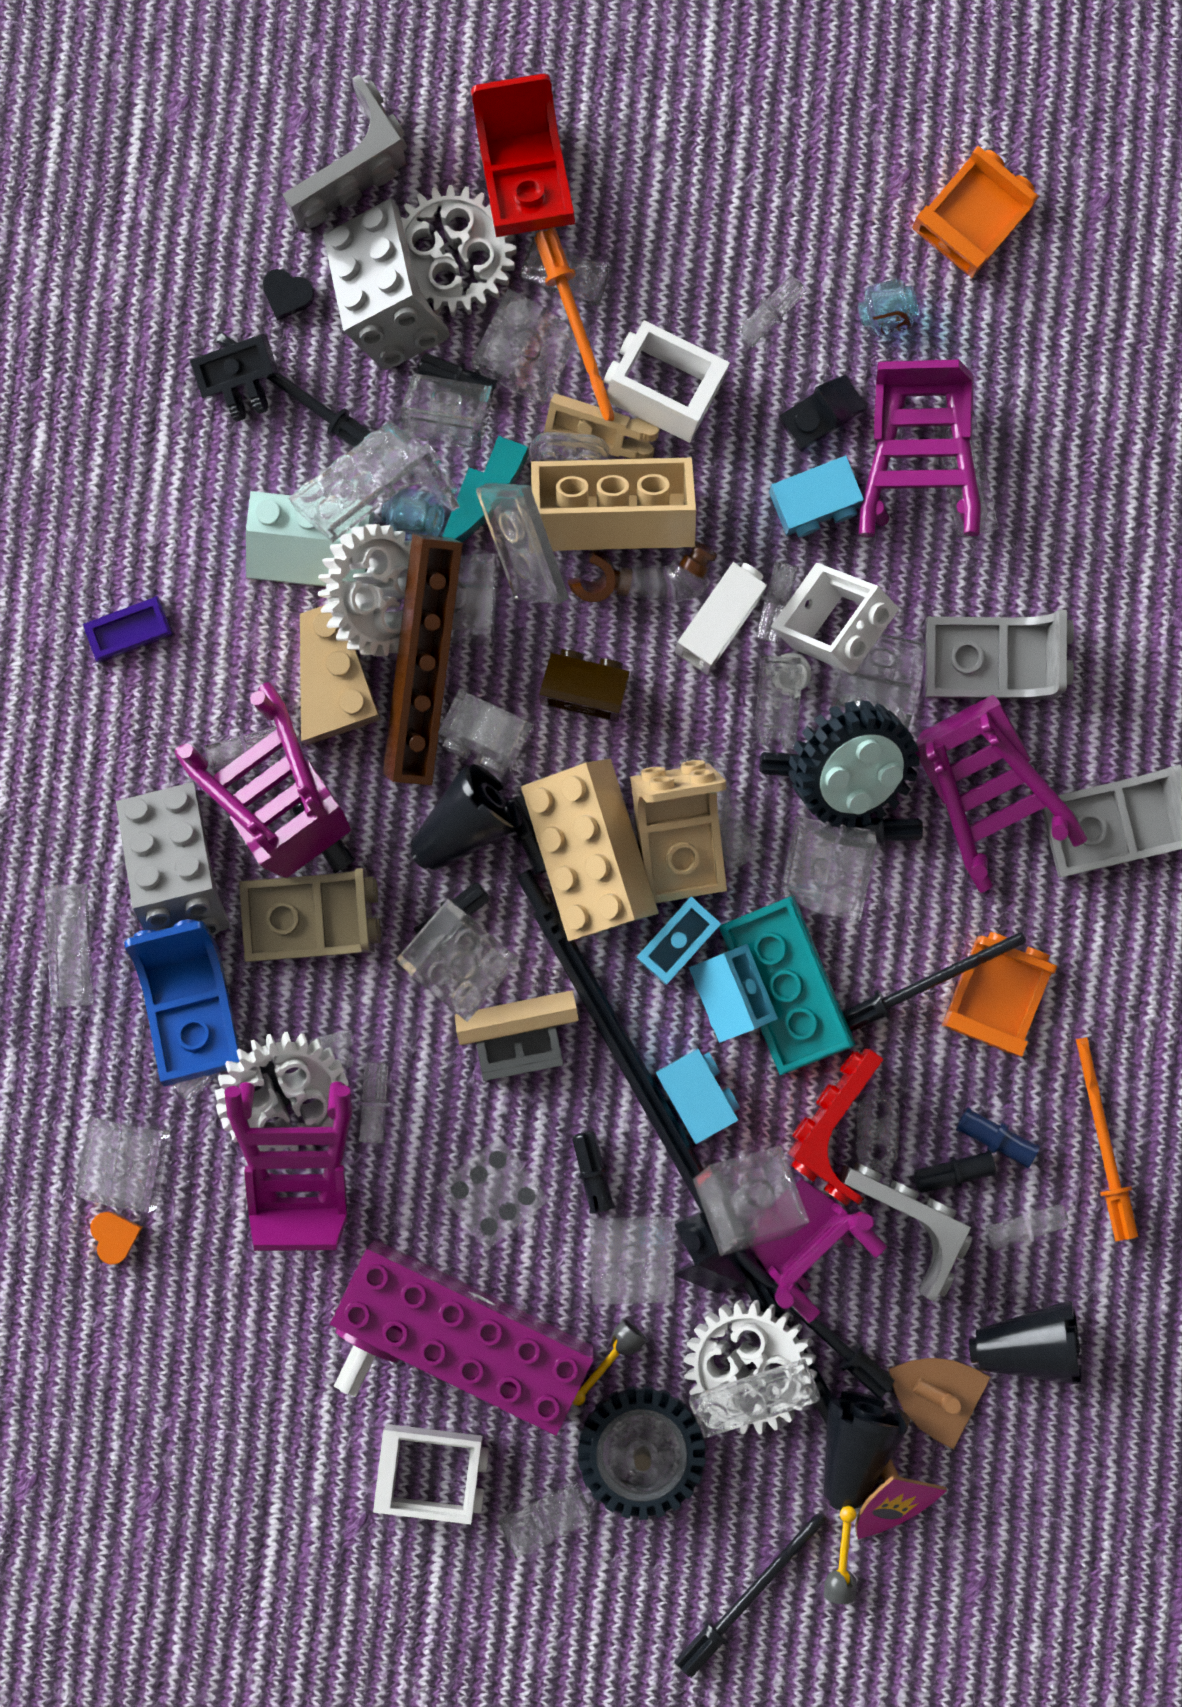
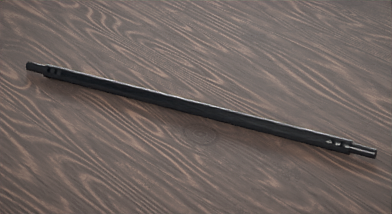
[516,869,832,1425]

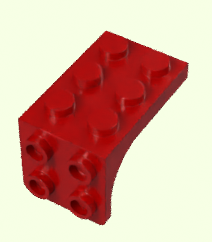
[471,73,575,237]
[787,1049,884,1206]

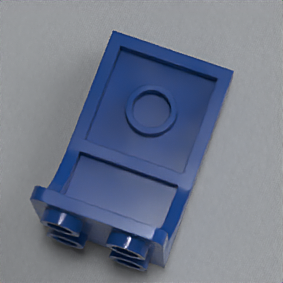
[124,919,240,1087]

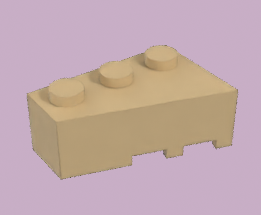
[300,605,381,746]

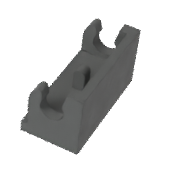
[476,1026,564,1081]

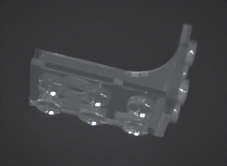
[288,420,460,543]

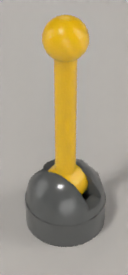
[572,1319,647,1406]
[823,1506,857,1604]

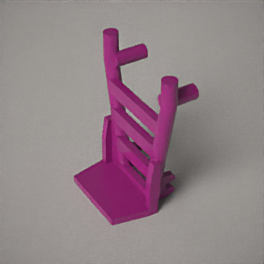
[859,359,981,538]
[174,682,352,878]
[915,695,1088,893]
[224,1081,352,1251]
[743,1178,887,1323]

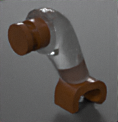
[567,541,718,602]

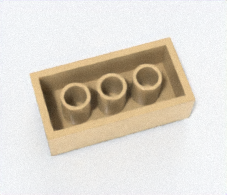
[531,457,696,552]
[521,759,659,941]

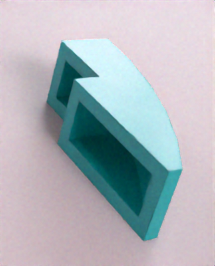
[442,436,529,542]

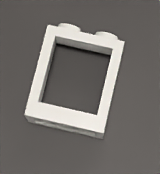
[603,320,730,443]
[675,562,767,675]
[771,563,899,674]
[373,1424,489,1525]

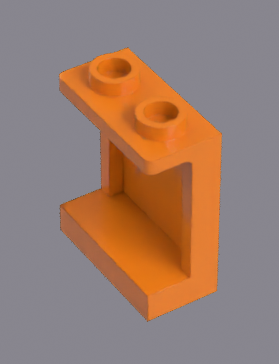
[912,146,1039,278]
[941,932,1057,1057]

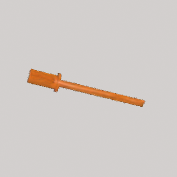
[534,228,614,421]
[1076,1037,1138,1242]

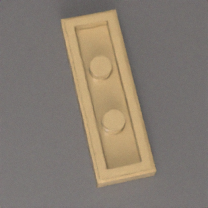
[455,990,579,1045]

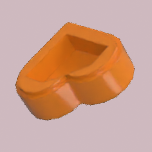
[90,1211,143,1265]

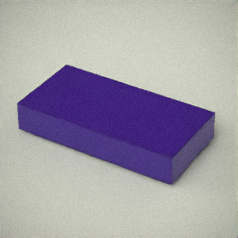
[83,596,173,663]

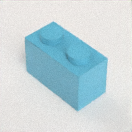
[769,455,864,538]
[636,897,721,985]
[689,944,778,1043]
[655,1049,741,1144]

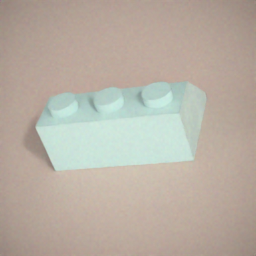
[246,491,375,587]

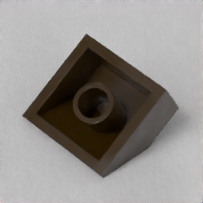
[539,649,630,722]

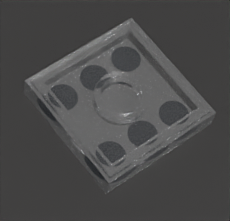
[436,1136,550,1251]

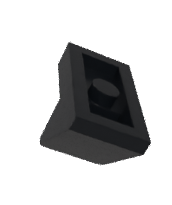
[779,375,867,452]
[674,1208,747,1293]

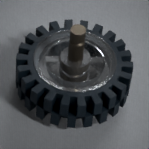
[578,1386,706,1520]

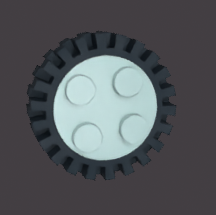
[789,700,920,828]

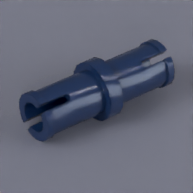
[956,1107,1040,1169]

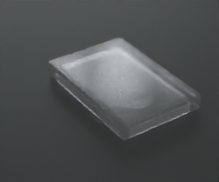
[476,483,569,604]

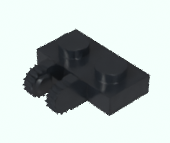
[190,334,279,422]

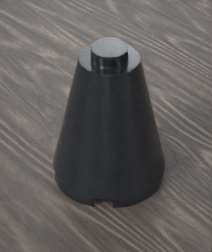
[410,764,522,871]
[969,1301,1082,1384]
[823,1391,910,1511]

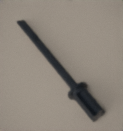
[214,331,384,460]
[843,932,1026,1032]
[734,1252,895,1399]
[674,1513,825,1678]

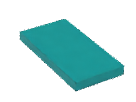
[719,895,856,1075]

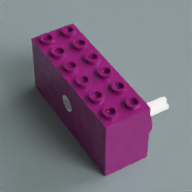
[329,1239,594,1436]

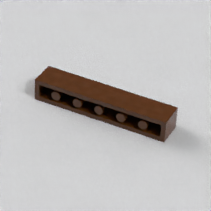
[383,533,463,785]

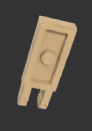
[544,393,660,459]

